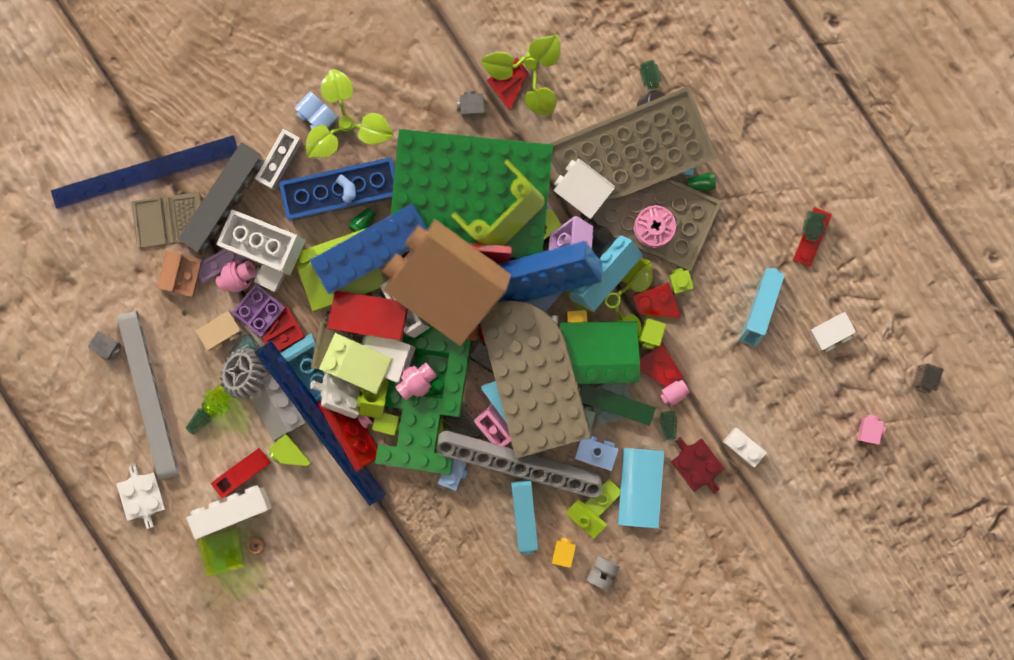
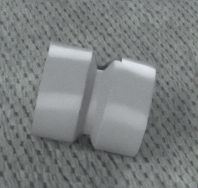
[586,556,620,591]

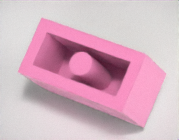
[474,404,511,447]

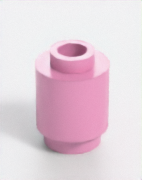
[660,380,690,407]

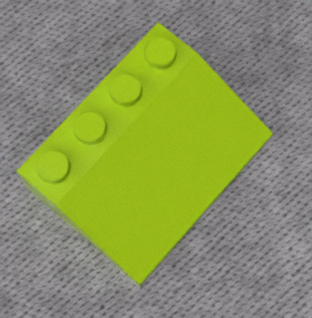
[296,228,385,312]

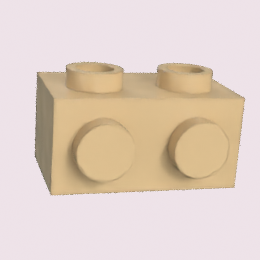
[196,311,243,352]

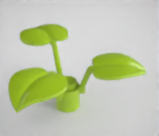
[481,34,561,116]
[306,69,394,158]
[567,259,653,342]

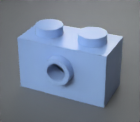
[574,436,618,471]
[438,459,469,491]

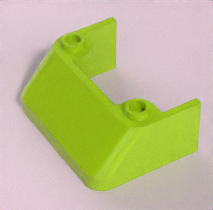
[451,159,544,246]

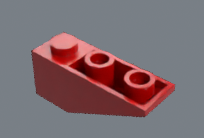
[210,448,271,499]

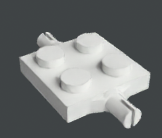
[310,372,360,419]
[117,464,165,529]

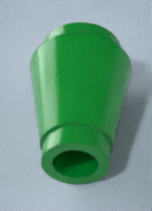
[688,172,716,191]
[348,207,376,232]

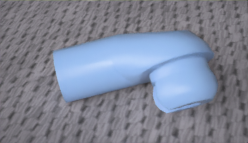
[336,174,356,203]

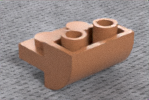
[157,251,203,297]

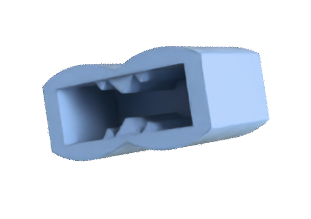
[295,91,340,129]

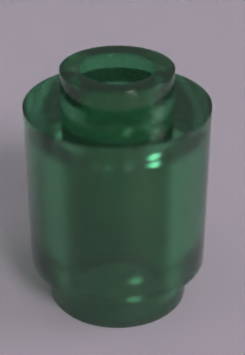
[639,60,662,90]

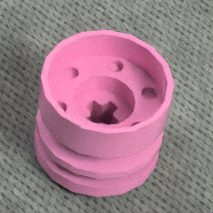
[633,205,676,249]

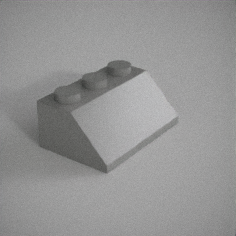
[251,372,307,441]

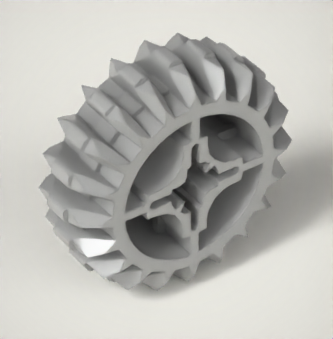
[219,348,267,400]

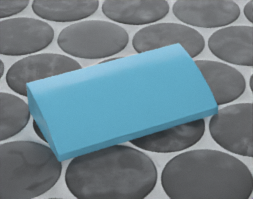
[617,448,664,528]

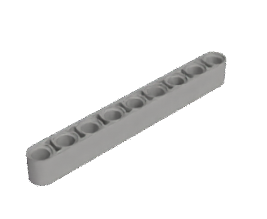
[118,310,179,480]
[437,431,602,498]

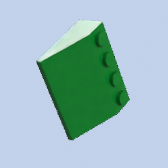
[560,321,640,384]

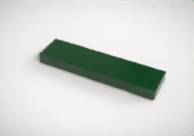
[580,384,656,426]

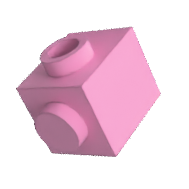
[857,415,886,444]

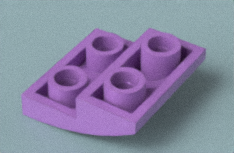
[231,283,285,337]

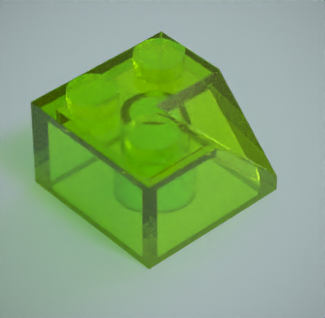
[197,528,245,577]

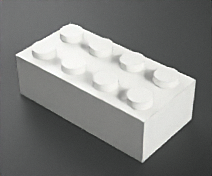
[216,209,306,276]
[186,485,272,539]

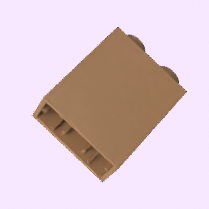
[383,220,511,345]

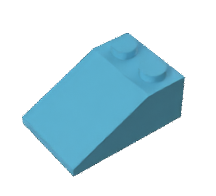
[279,333,325,406]

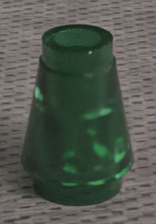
[185,406,214,435]
[659,411,678,440]

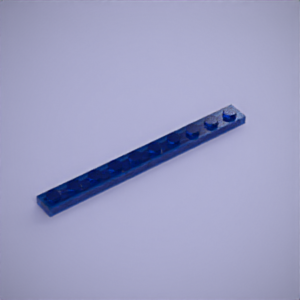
[51,135,238,209]
[254,340,386,506]

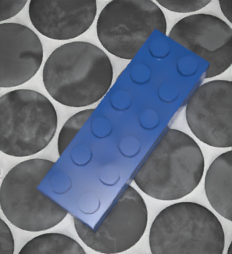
[279,157,395,222]
[310,203,427,294]
[496,241,602,303]

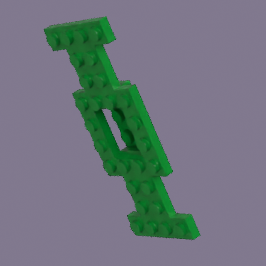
[375,323,472,475]

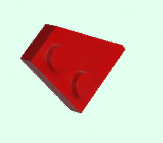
[640,344,683,387]

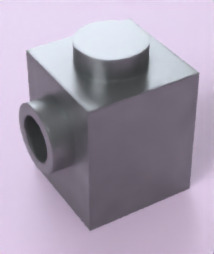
[457,91,484,117]

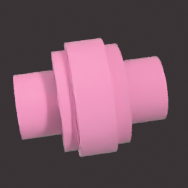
[216,261,257,292]
[396,363,437,400]

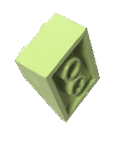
[319,333,393,394]

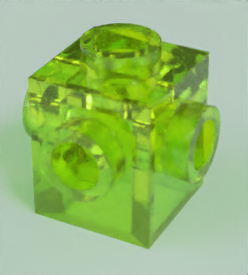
[201,384,233,418]

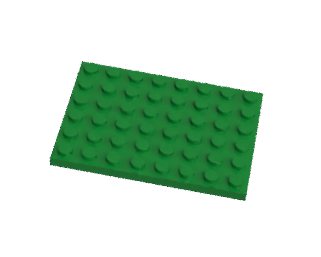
[391,129,553,258]

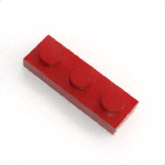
[792,207,832,267]

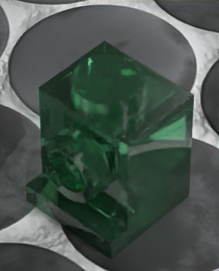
[801,211,827,241]

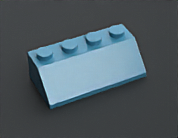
[569,235,643,312]

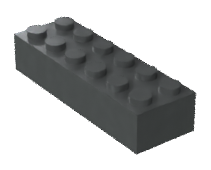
[178,142,263,255]

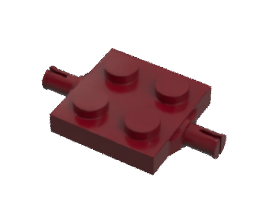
[670,437,724,494]

